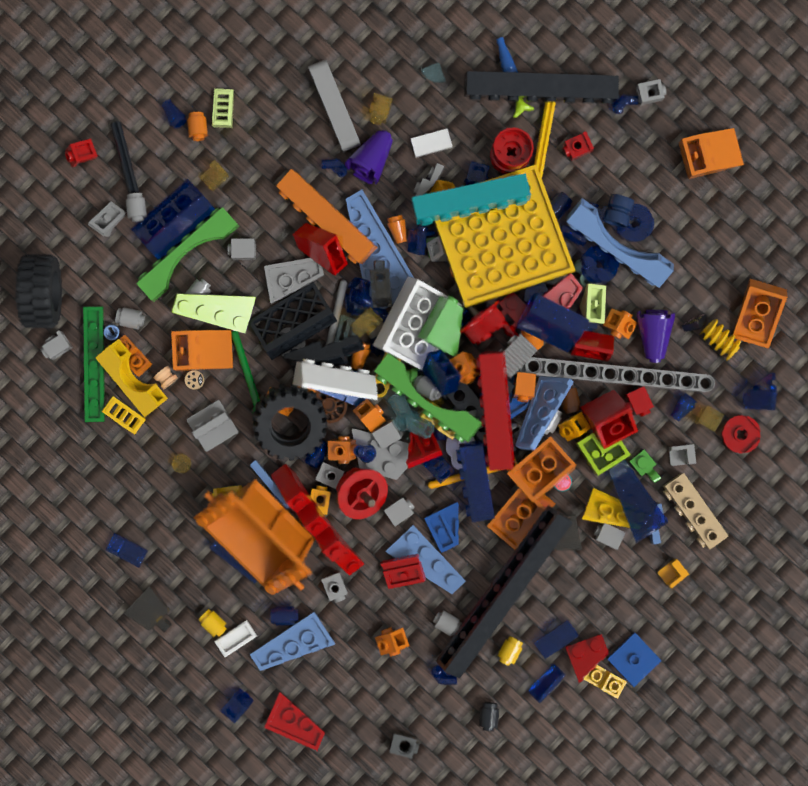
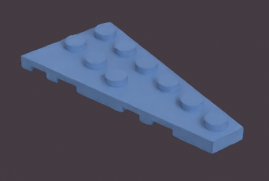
[346,190,414,317]

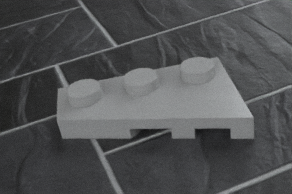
[264,258,324,304]

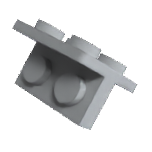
[187,400,238,452]

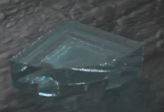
[421,63,446,83]

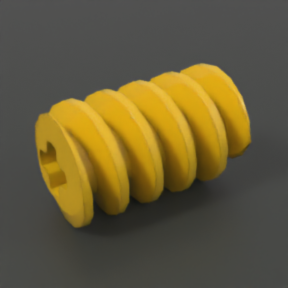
[699,319,741,361]

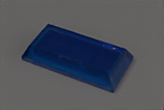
[106,533,148,568]

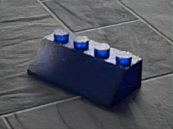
[131,179,215,260]

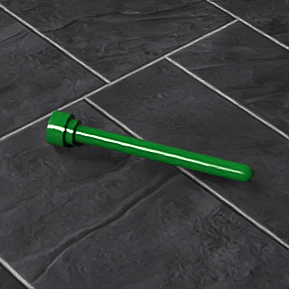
[231,330,260,414]

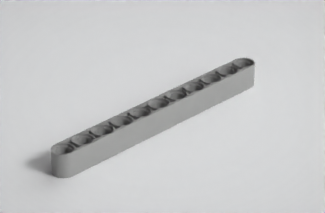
[515,357,715,393]

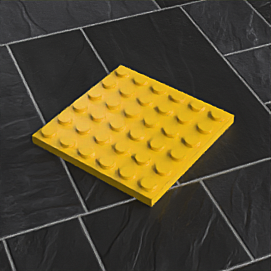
[434,165,575,308]

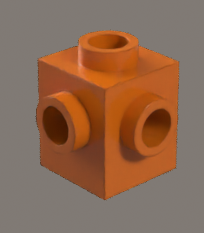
[603,309,637,340]
[447,352,481,384]
[328,436,358,464]
[375,627,409,657]

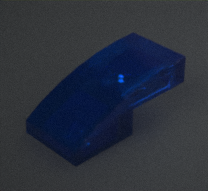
[534,620,579,659]

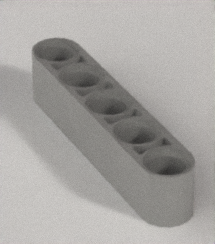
[308,59,361,152]

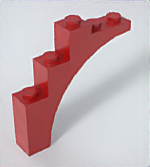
[271,464,364,576]

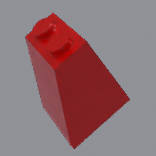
[580,390,638,449]

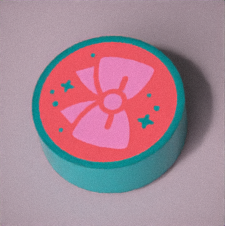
[554,475,572,492]

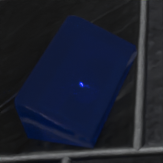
[529,664,566,703]

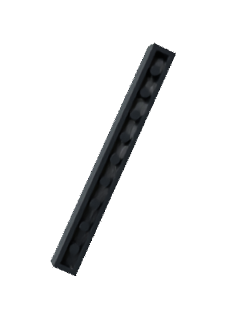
[436,505,573,678]

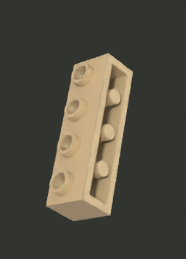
[663,473,728,550]

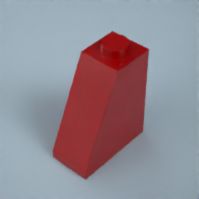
[293,223,348,275]

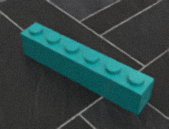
[412,173,531,226]

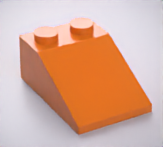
[733,279,787,349]
[507,436,576,503]
[487,488,556,550]

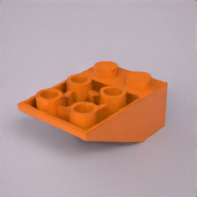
[679,128,744,179]
[171,330,233,371]

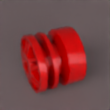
[490,127,534,175]

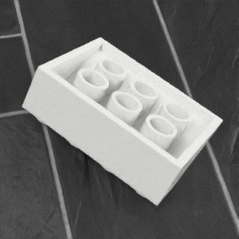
[373,277,463,373]

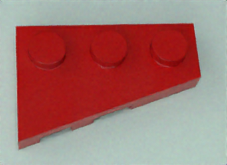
[264,692,325,751]

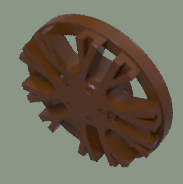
[316,392,347,423]

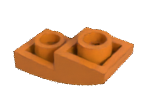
[120,334,153,377]

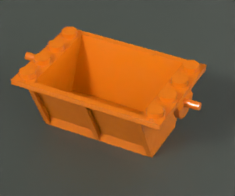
[193,479,315,595]

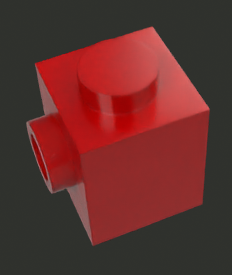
[625,386,654,417]

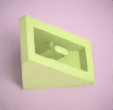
[579,284,606,324]

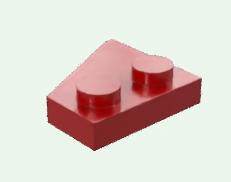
[406,423,443,469]
[566,634,609,683]

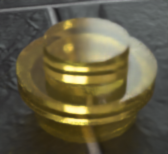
[172,454,191,473]

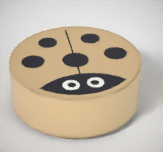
[185,370,205,390]

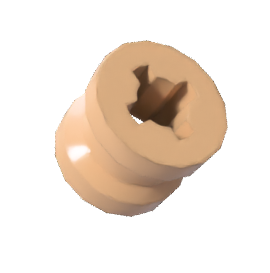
[154,366,178,390]

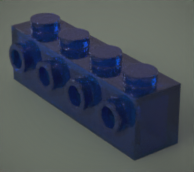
[456,440,495,522]

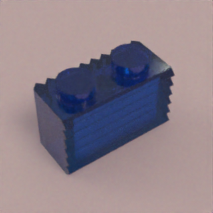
[422,349,462,396]

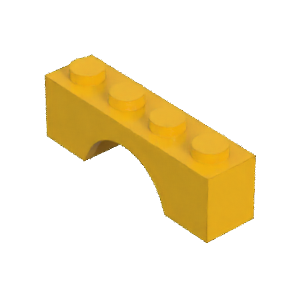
[95,339,168,417]

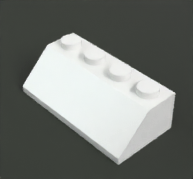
[293,359,378,400]

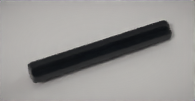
[111,121,139,194]

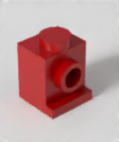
[562,131,594,161]

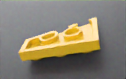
[582,488,646,530]

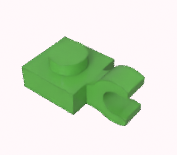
[629,449,661,483]

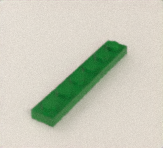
[83,307,105,422]

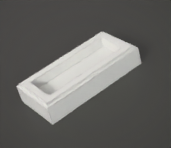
[411,129,452,158]
[214,620,257,657]

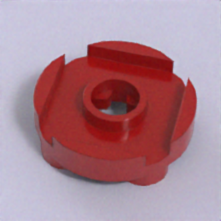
[721,415,761,454]

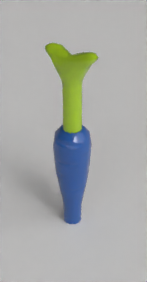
[496,37,534,118]

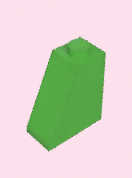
[418,296,463,357]

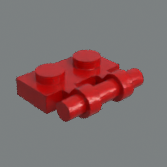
[498,292,535,338]

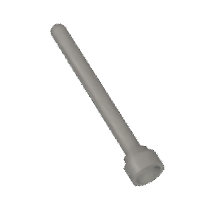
[325,280,347,346]

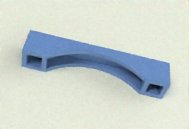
[567,198,674,288]

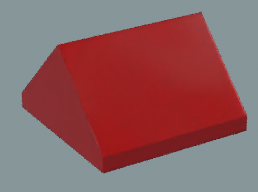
[571,329,614,362]

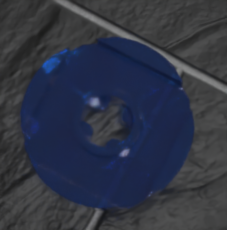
[616,204,654,242]
[580,245,620,284]
[345,277,372,316]

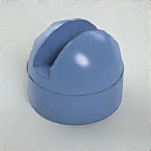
[104,324,119,340]

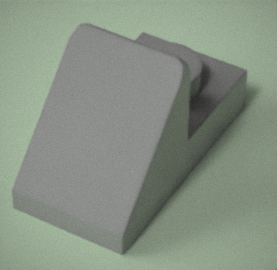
[88,201,126,237]

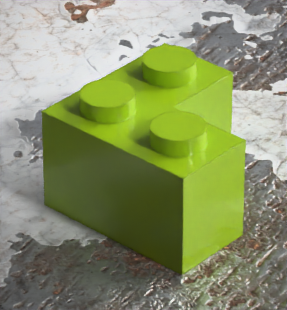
[575,433,630,476]

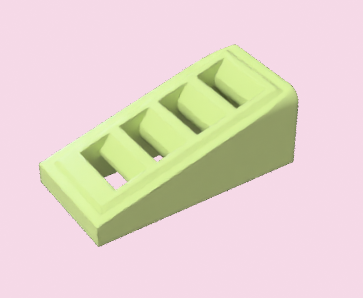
[212,89,234,128]

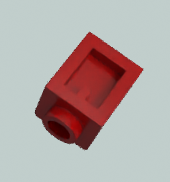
[65,139,98,167]

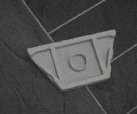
[352,428,409,480]

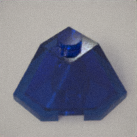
[742,372,777,412]

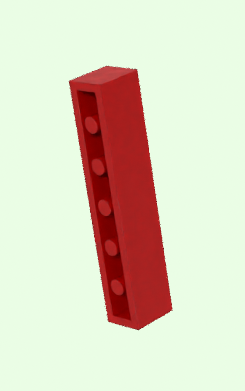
[476,351,515,471]

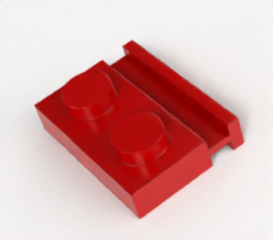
[381,554,426,589]

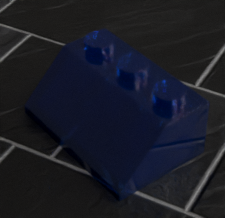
[516,292,589,353]

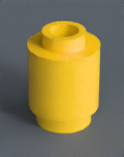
[199,609,227,637]
[497,636,523,666]

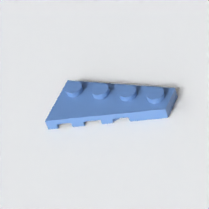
[515,376,574,450]
[385,525,466,594]
[250,611,336,671]

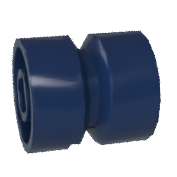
[603,194,635,228]

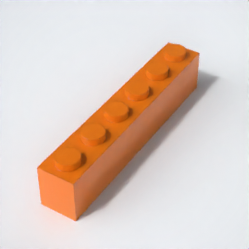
[276,169,378,264]

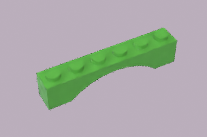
[136,207,239,302]
[374,353,482,443]

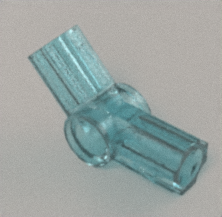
[388,394,435,439]

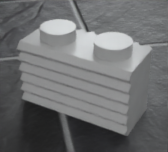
[499,334,537,379]

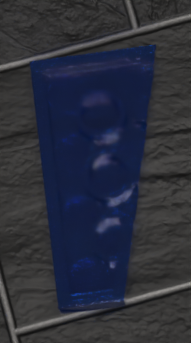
[609,460,668,543]

